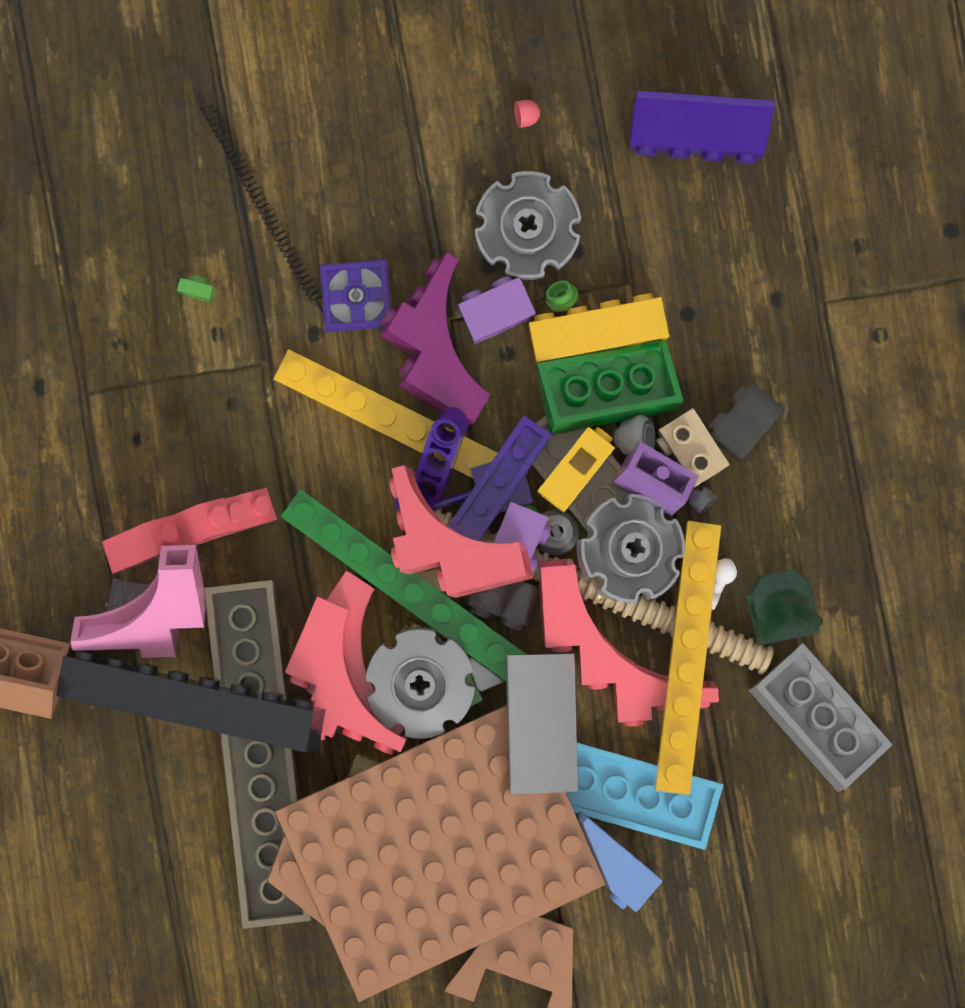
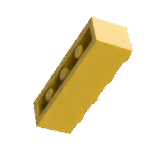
[528,293,669,365]

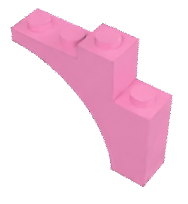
[70,545,206,658]

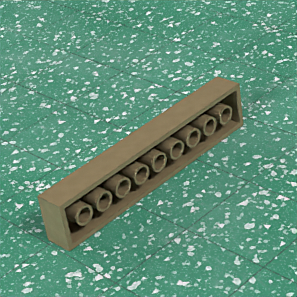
[204,580,313,929]

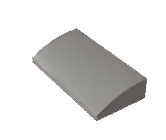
[748,643,892,792]
[506,654,578,794]

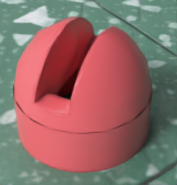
[514,100,540,128]

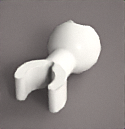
[712,558,737,610]

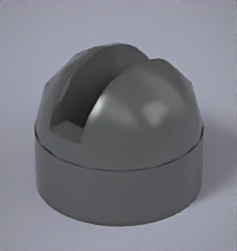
[688,486,717,516]

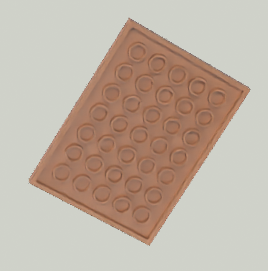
[274,704,606,1002]

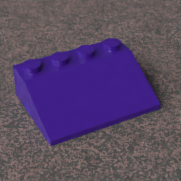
[628,91,775,164]

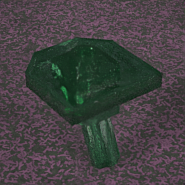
[747,569,823,646]

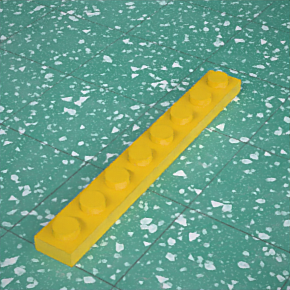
[274,349,528,479]
[654,521,721,795]

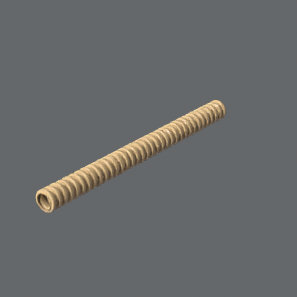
[434,509,774,675]

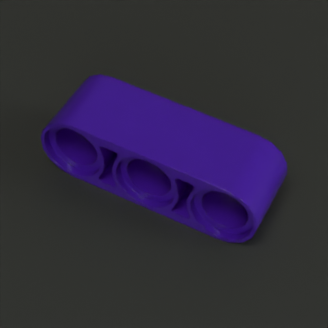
[415,407,468,506]

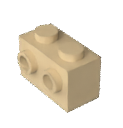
[656,408,729,488]

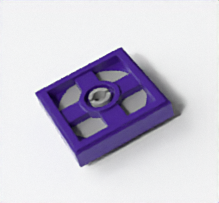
[320,259,391,333]

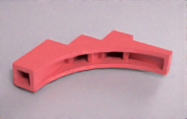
[538,559,719,726]

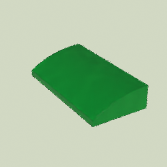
[536,339,684,435]

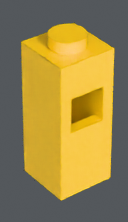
[537,427,615,513]

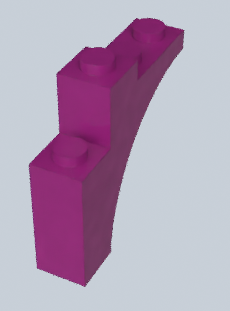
[380,253,490,426]

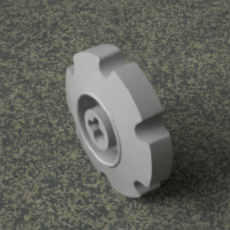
[475,171,581,280]
[576,494,685,603]
[366,628,475,739]

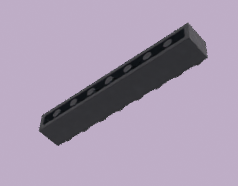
[56,650,326,752]

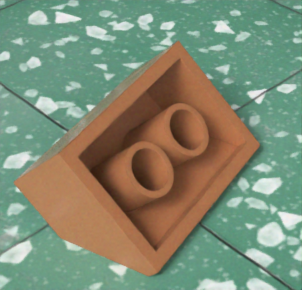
[0,628,71,719]

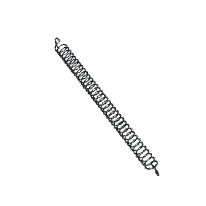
[199,93,323,313]

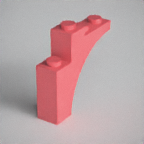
[390,465,534,598]
[102,488,277,574]
[307,570,404,734]
[285,597,407,755]

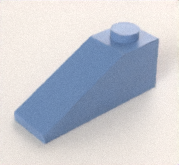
[576,811,663,912]

